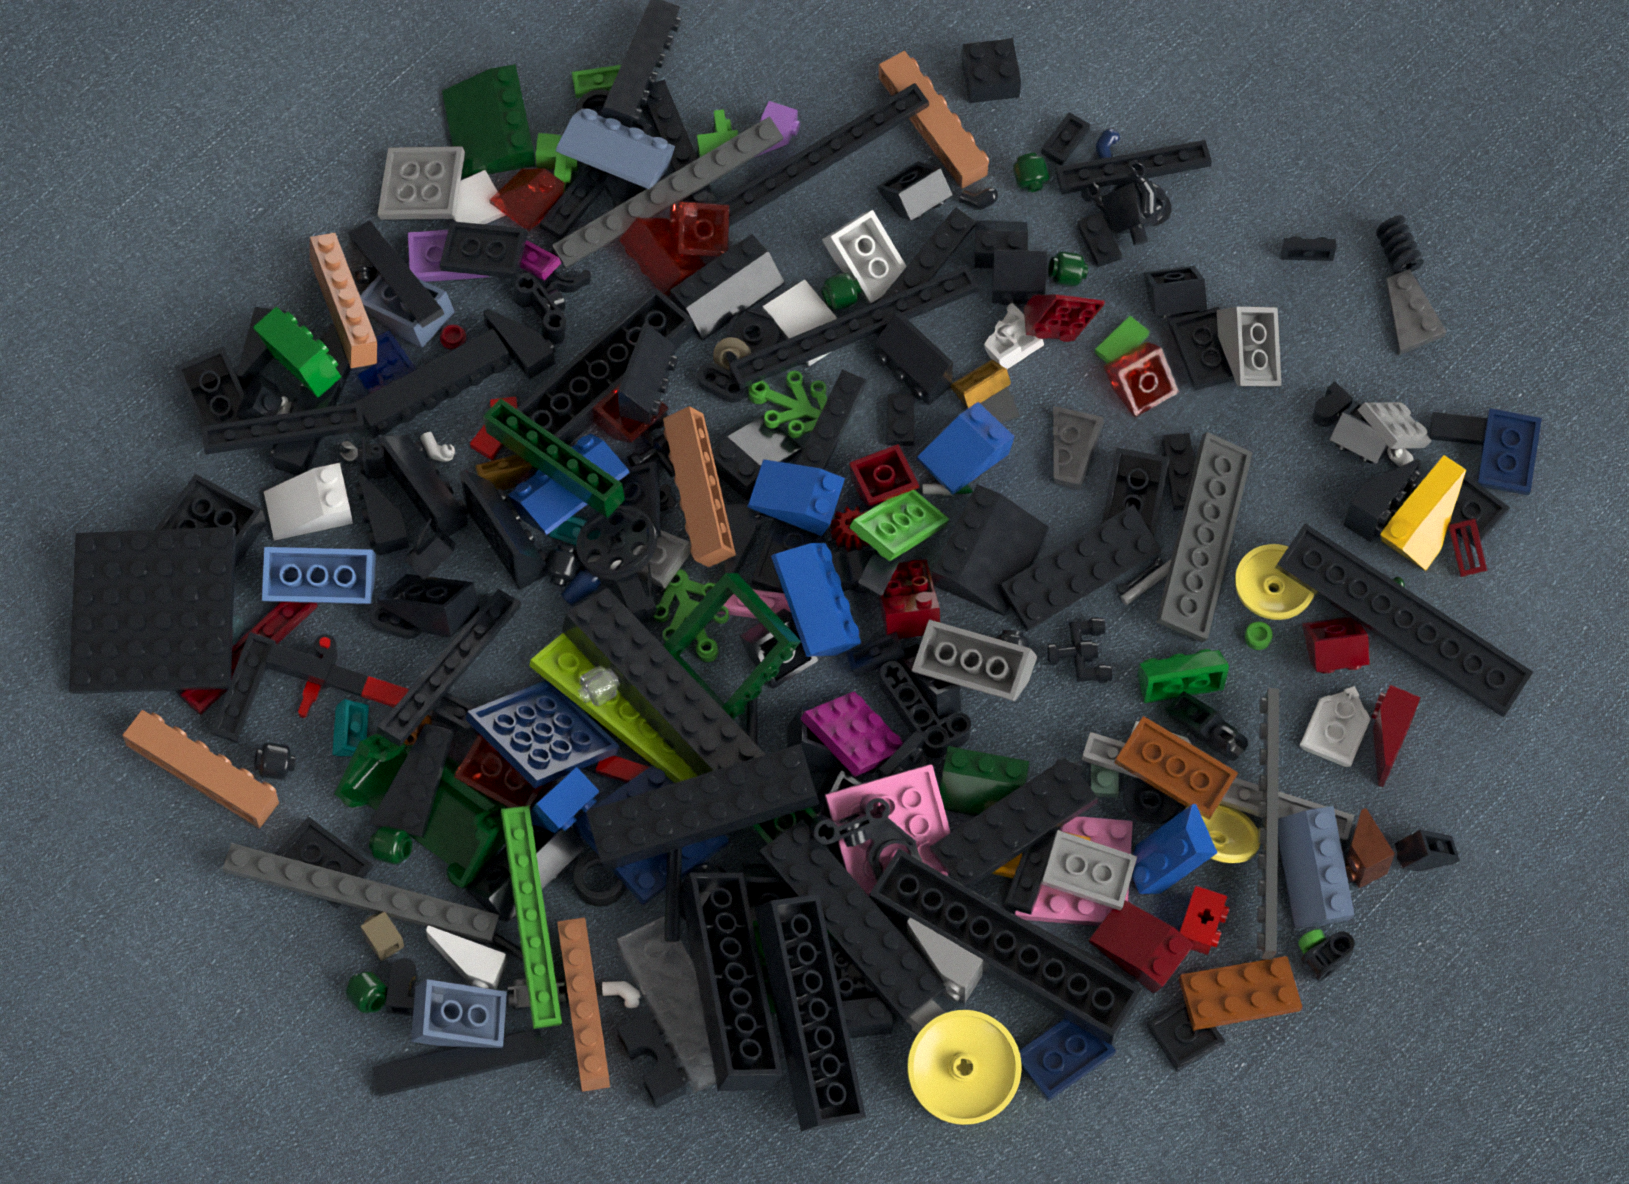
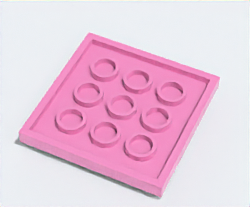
[825,764,951,897]
[1015,816,1133,926]

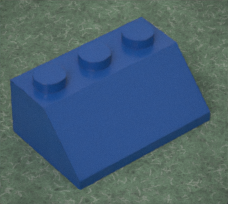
[1132,804,1218,894]

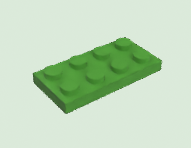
[849,490,950,561]

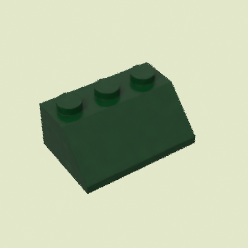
[940,746,1029,816]

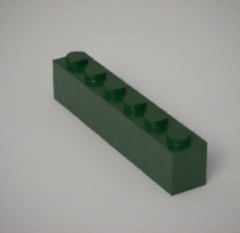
[483,398,625,518]

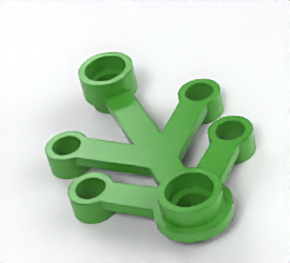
[748,370,827,438]
[653,569,729,662]

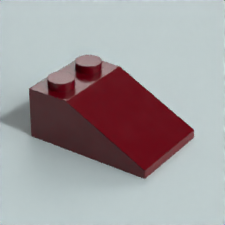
[1371,685,1421,787]
[1088,900,1195,994]

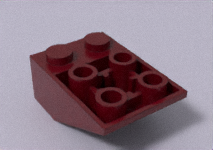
[1024,294,1105,342]
[878,559,941,639]

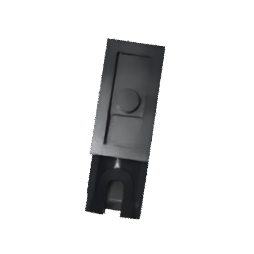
[1166,691,1248,761]

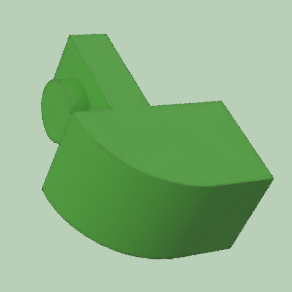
[697,109,738,158]
[536,133,578,192]

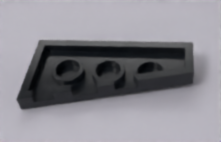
[370,723,454,838]

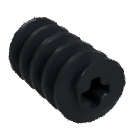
[1376,215,1424,274]

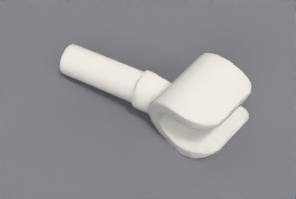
[340,441,358,461]

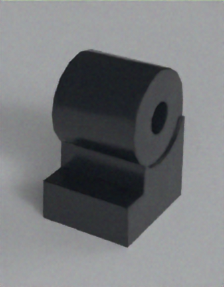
[1312,381,1353,427]

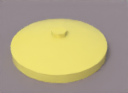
[907,1010,1021,1125]

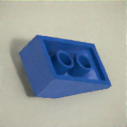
[916,402,1015,495]
[747,459,845,536]
[530,767,600,833]

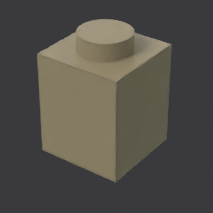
[361,911,404,962]

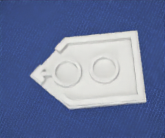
[1300,686,1370,767]

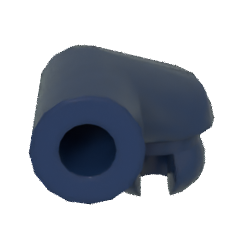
[1096,129,1120,159]

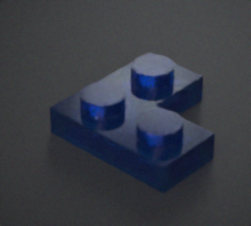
[358,330,416,394]

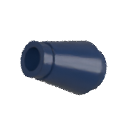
[561,569,601,606]

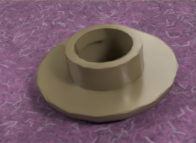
[713,337,751,371]

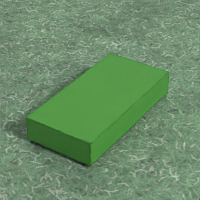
[1095,316,1150,369]

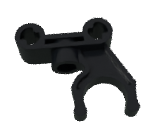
[513,250,591,345]
[809,794,922,880]

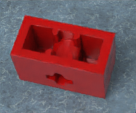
[1180,886,1230,955]

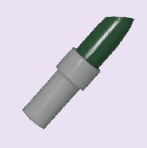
[922,484,973,496]

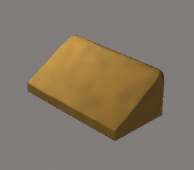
[950,359,1011,408]
[475,454,532,490]

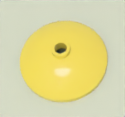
[1235,544,1314,620]
[1186,804,1261,863]

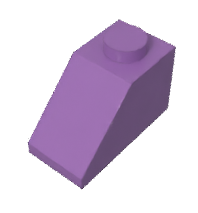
[755,101,801,157]

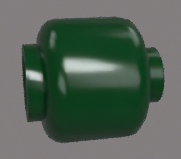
[1013,153,1049,193]
[1048,251,1088,287]
[821,273,861,310]
[369,826,412,865]
[346,971,388,1013]

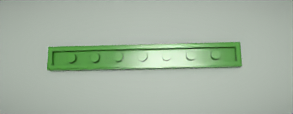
[501,806,562,1029]

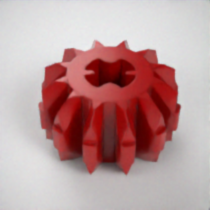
[830,505,869,552]

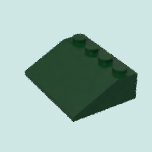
[442,64,535,179]

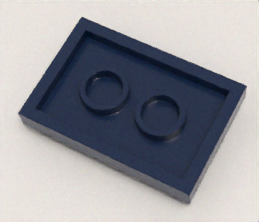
[1477,408,1542,496]
[1019,1019,1116,1101]

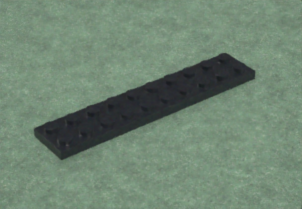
[1275,523,1533,718]

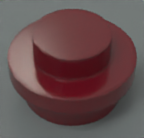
[440,324,466,350]

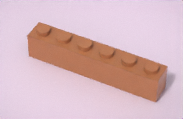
[878,51,989,189]
[310,233,377,368]
[663,406,736,567]
[123,710,279,829]
[557,918,610,1092]

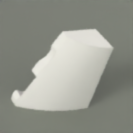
[984,303,1044,369]

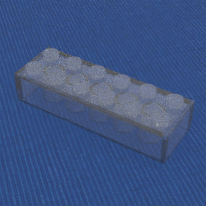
[616,916,716,1093]

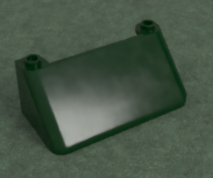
[334,734,519,888]

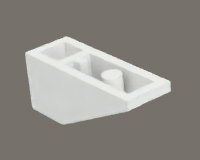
[426,926,508,990]

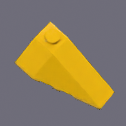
[1380,455,1466,571]

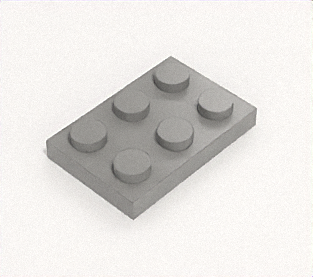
[1358,402,1432,449]
[1041,830,1137,910]

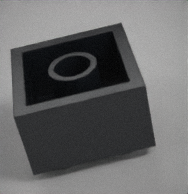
[961,38,1021,103]

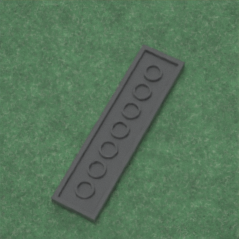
[1156,432,1253,642]

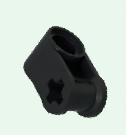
[1300,931,1355,982]

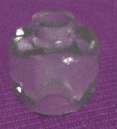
[577,666,620,706]

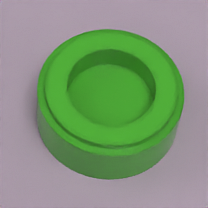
[1245,622,1273,650]
[1298,929,1327,954]

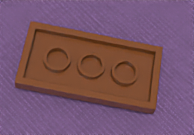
[1114,716,1238,820]
[1179,956,1302,1030]

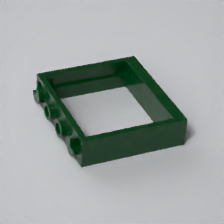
[663,573,801,720]

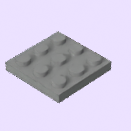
[378,147,465,220]

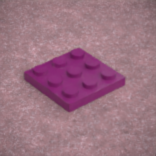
[801,691,904,777]

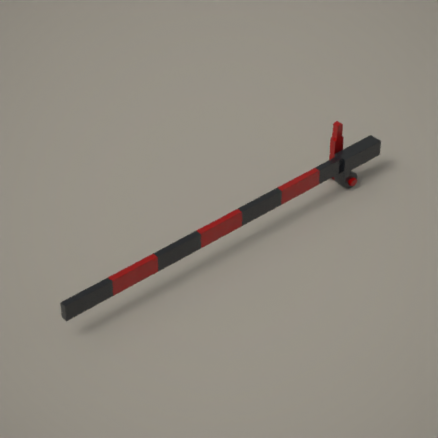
[266,634,649,783]

